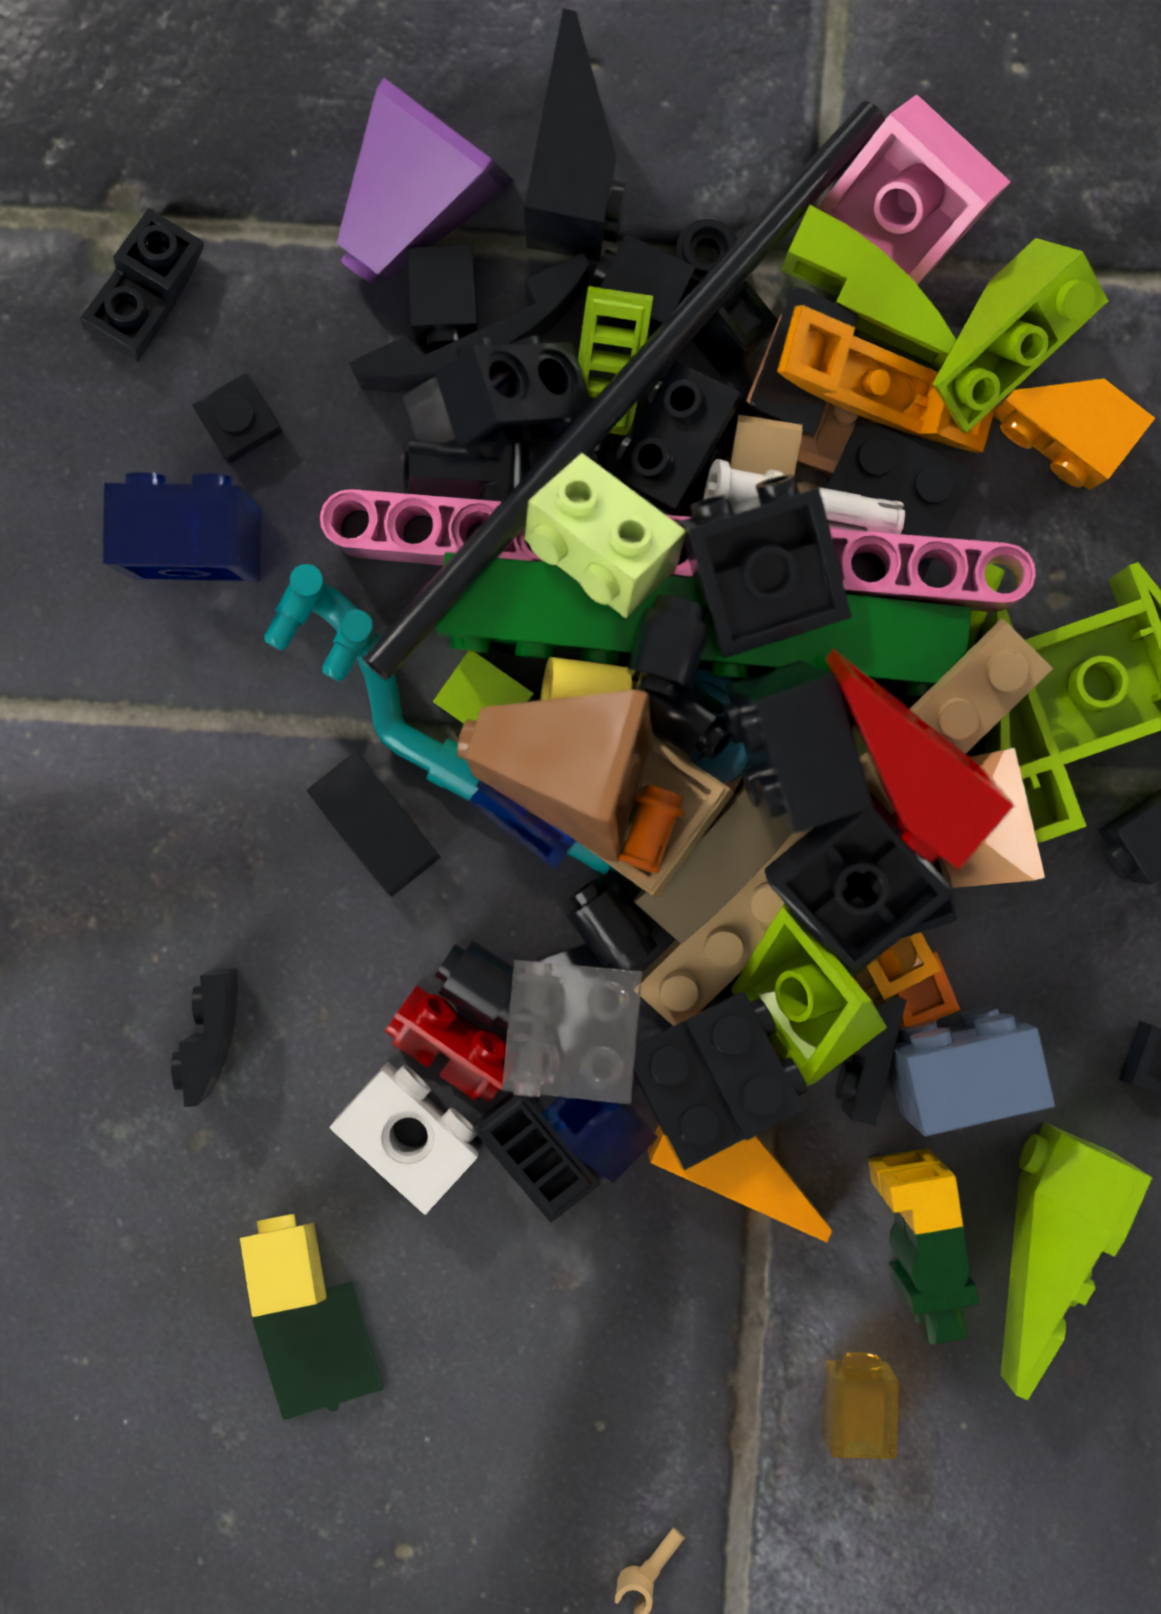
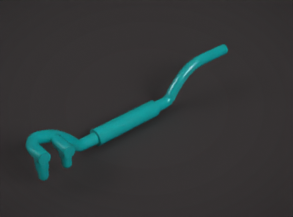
[264,564,855,879]

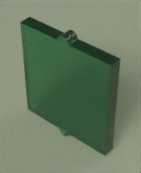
[251,1281,384,1420]

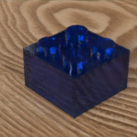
[103,472,261,582]

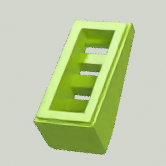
[578,286,653,435]

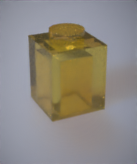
[823,1352,899,1459]

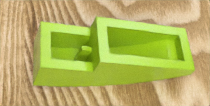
[780,205,956,371]

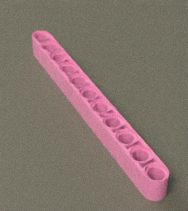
[320,489,1036,612]

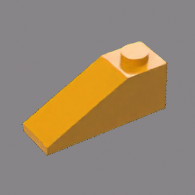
[647,1126,832,1242]

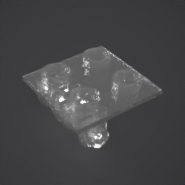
[502,960,642,1104]

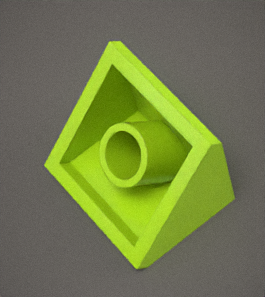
[731,904,887,1086]

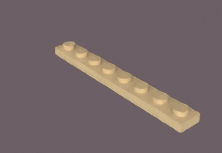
[633,619,1053,1026]

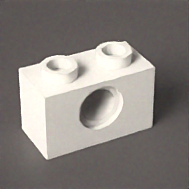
[329,1062,480,1215]

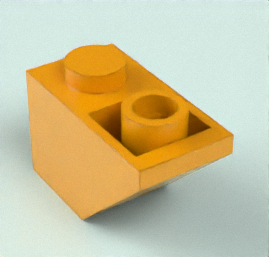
[993,378,1155,490]

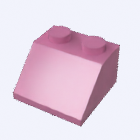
[817,95,1011,285]

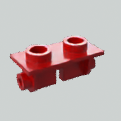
[384,985,520,1103]

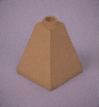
[457,690,654,863]

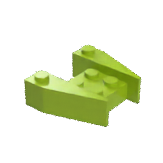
[981,562,1161,844]

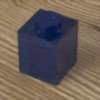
[542,1068,658,1183]

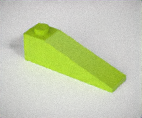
[1001,1122,1153,1401]

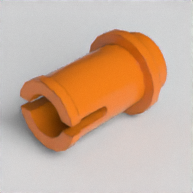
[618,784,685,874]

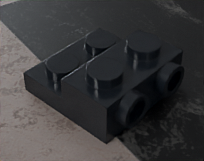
[678,474,851,658]
[623,991,808,1170]

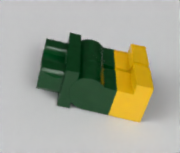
[867,1148,979,1344]

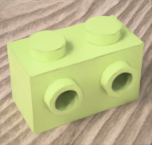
[524,453,686,618]

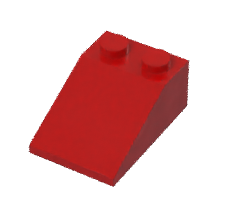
[825,649,1015,870]

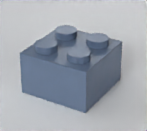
[890,1006,1055,1136]

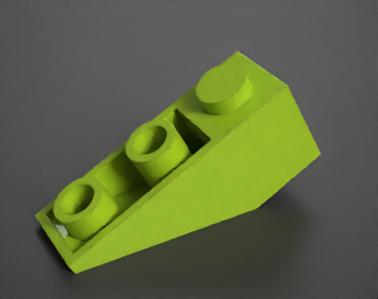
[933,238,1108,433]

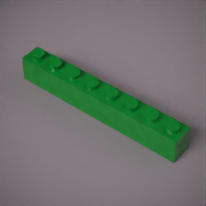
[437,552,972,698]

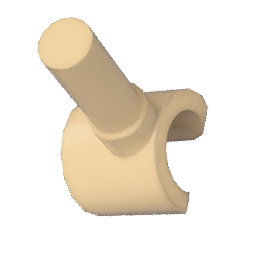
[615,1527,685,1614]

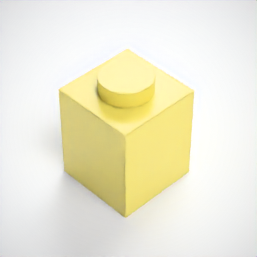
[240,1213,327,1317]

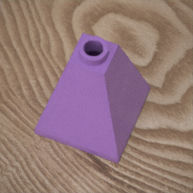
[337,78,513,284]

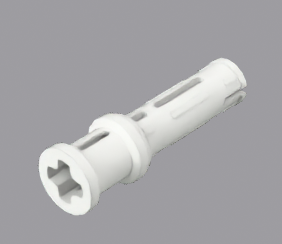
[703,459,905,534]

